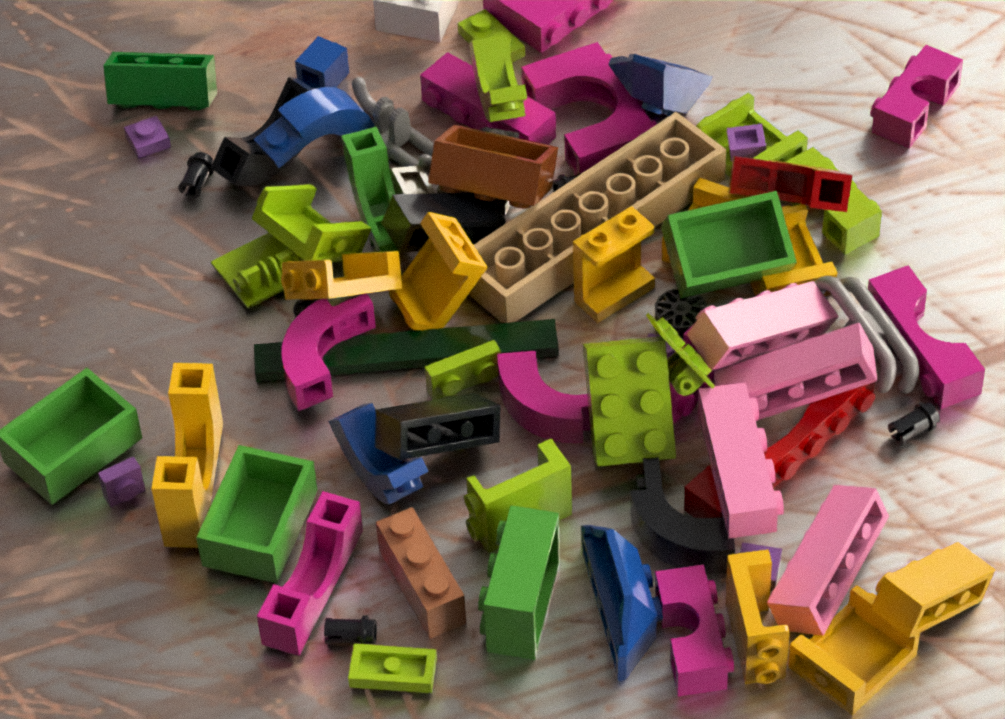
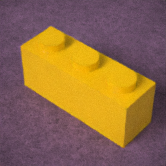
[871,542,995,638]

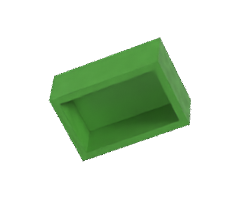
[661,191,797,299]
[0,368,143,505]
[196,445,318,584]
[478,505,560,660]

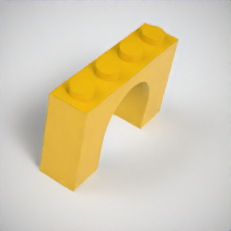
[151,363,223,548]

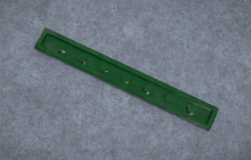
[254,319,559,382]

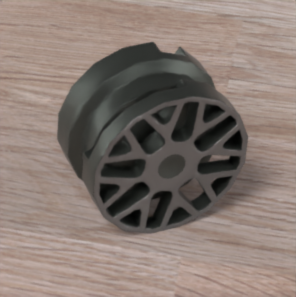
[655,288,707,339]

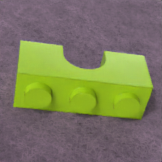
[785,147,882,255]

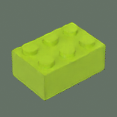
[583,336,676,467]

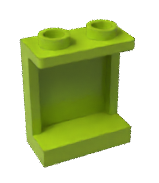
[696,92,808,177]
[251,184,372,262]
[464,439,572,553]

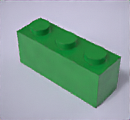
[103,52,217,110]

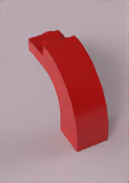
[728,156,853,212]

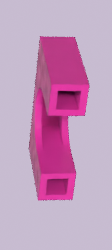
[483,0,614,53]
[521,42,657,175]

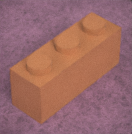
[376,507,467,639]

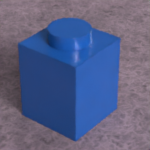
[295,36,350,89]

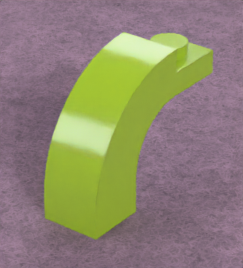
[469,35,527,122]

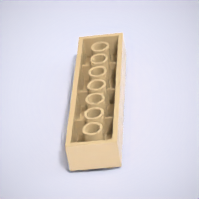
[468,112,726,323]

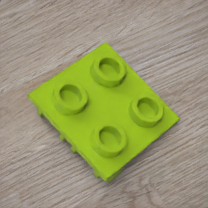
[211,233,304,309]
[646,313,715,396]

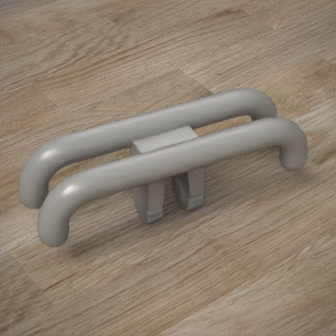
[352,77,434,175]
[815,275,919,394]

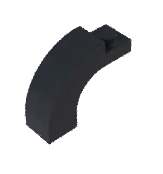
[210,77,313,186]
[630,457,735,575]

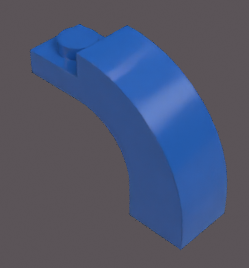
[254,87,375,168]
[328,403,429,504]

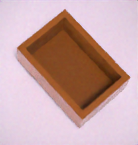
[428,125,558,209]

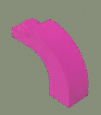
[281,293,376,412]
[497,351,591,444]

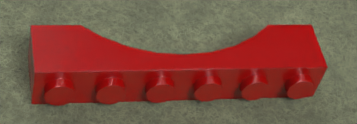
[684,382,876,518]

